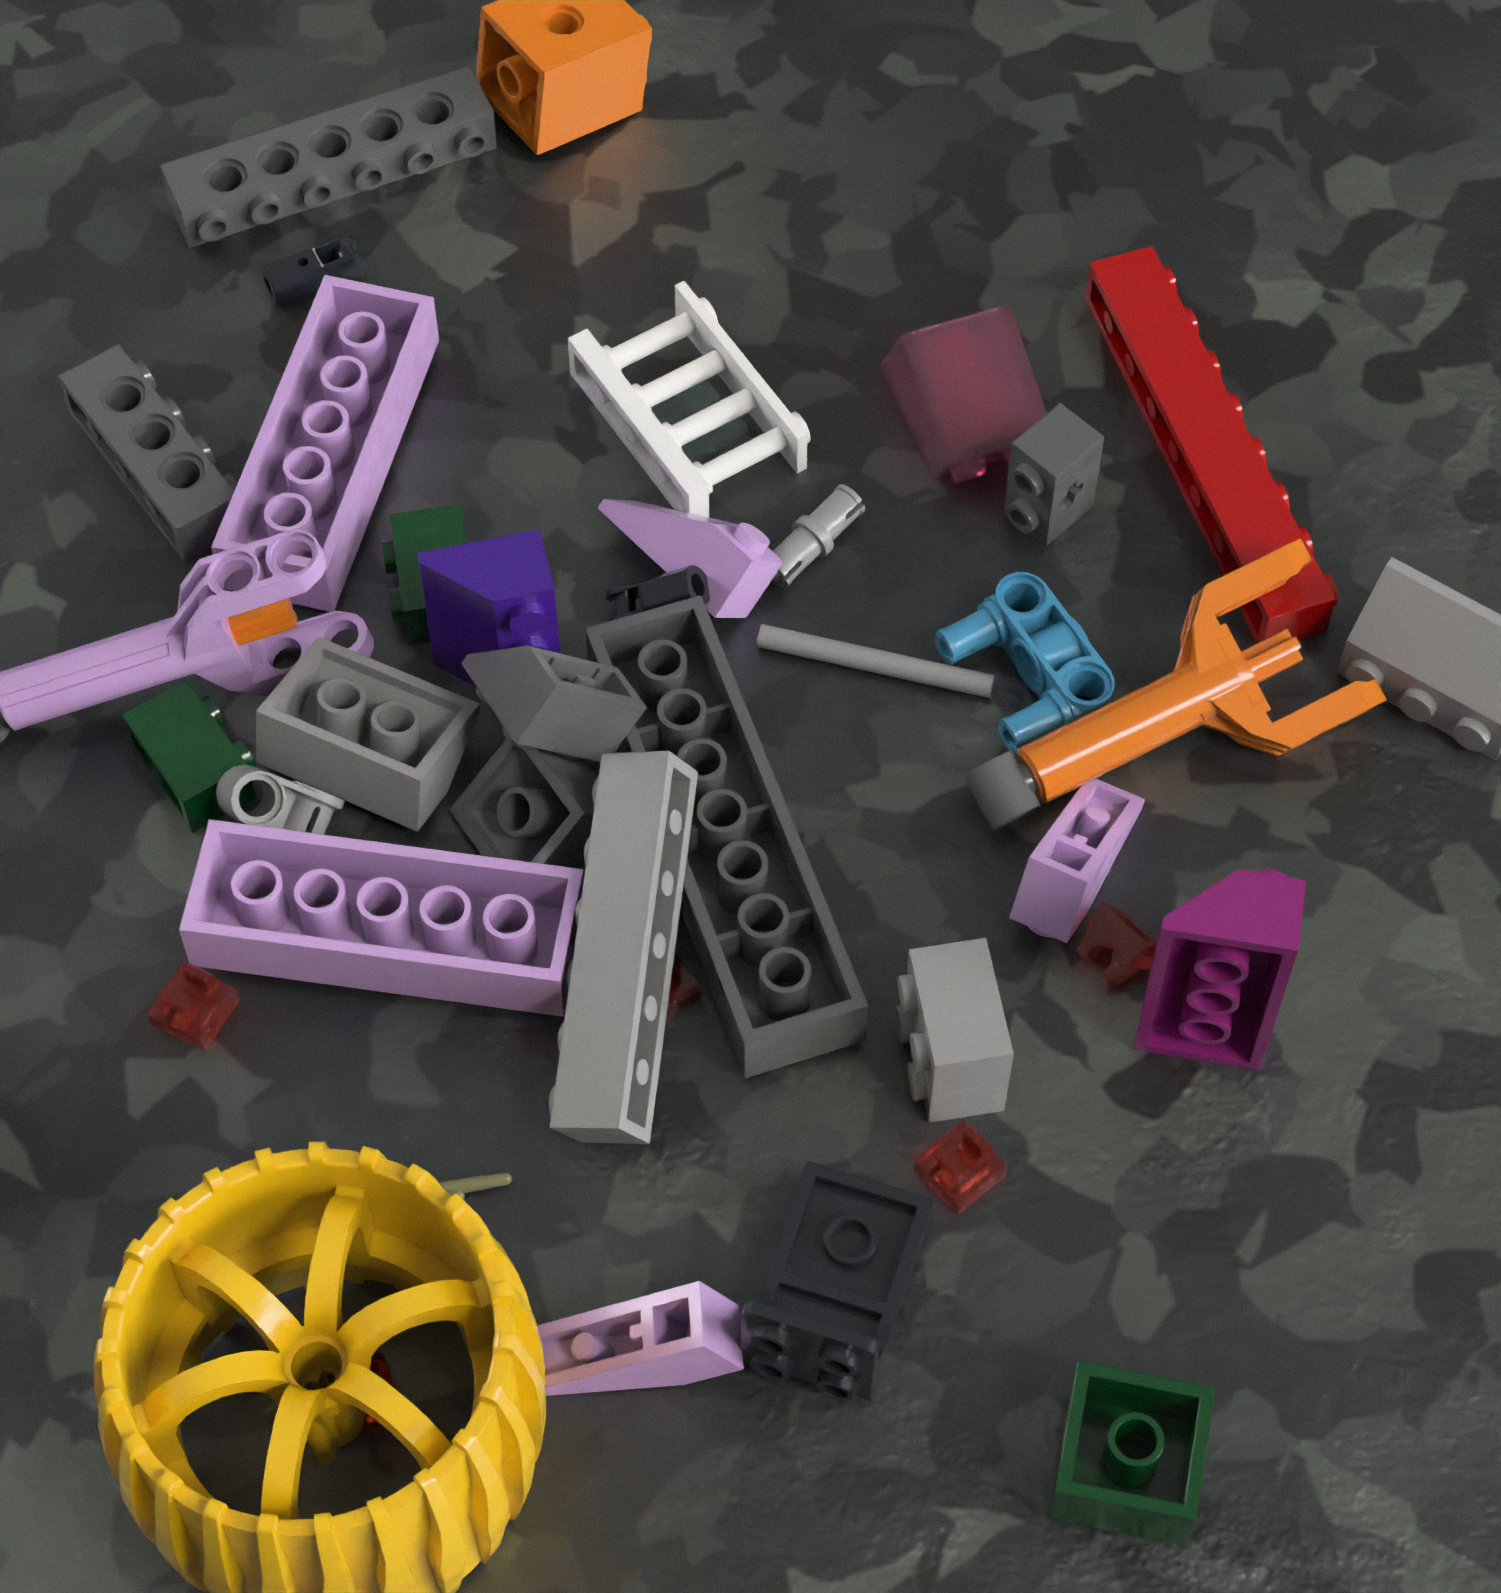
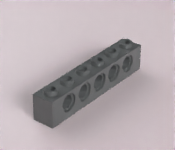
[160,66,497,248]

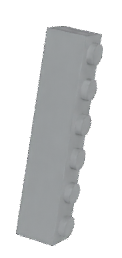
[549,751,698,1144]

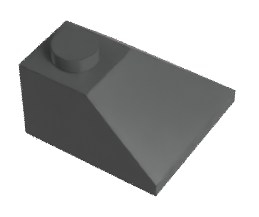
[449,738,599,868]

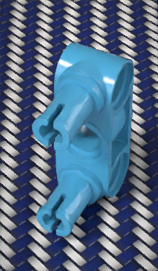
[935,572,1115,754]

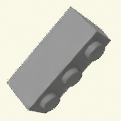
[1337,557,1501,761]
[256,637,480,832]

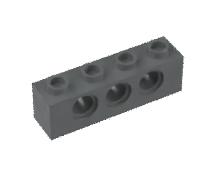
[59,344,238,563]

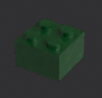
[1048,1360,1216,1547]

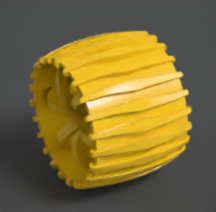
[94,1141,546,1593]

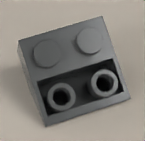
[461,646,647,762]

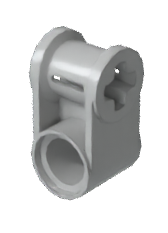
[216,765,345,835]

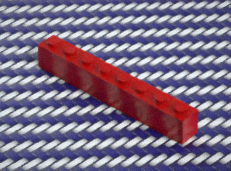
[1085,246,1338,643]

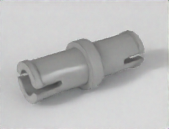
[771,484,865,589]

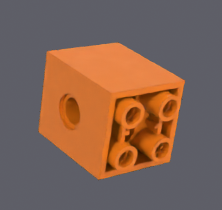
[476,0,652,155]

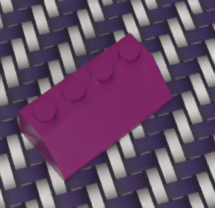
[1133,869,1306,1071]

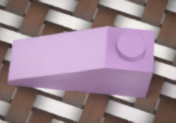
[598,499,784,618]
[1009,779,1145,943]
[537,1281,744,1396]

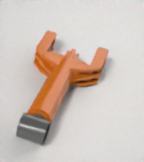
[964,539,1387,831]

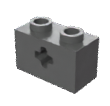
[1004,403,1104,546]

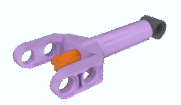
[0,529,374,743]

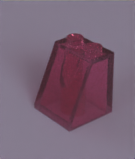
[880,304,1047,482]

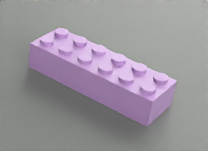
[211,275,439,612]
[179,819,584,1017]

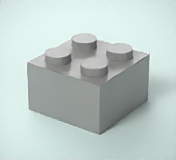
[895,938,1014,1123]

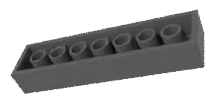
[585,595,868,1078]

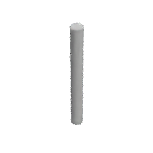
[757,624,995,699]

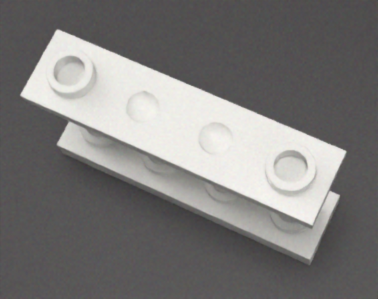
[568,281,811,517]

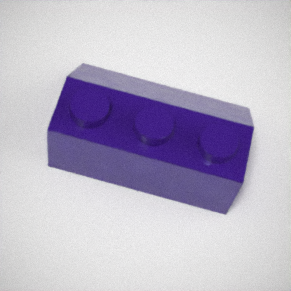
[417,529,560,687]

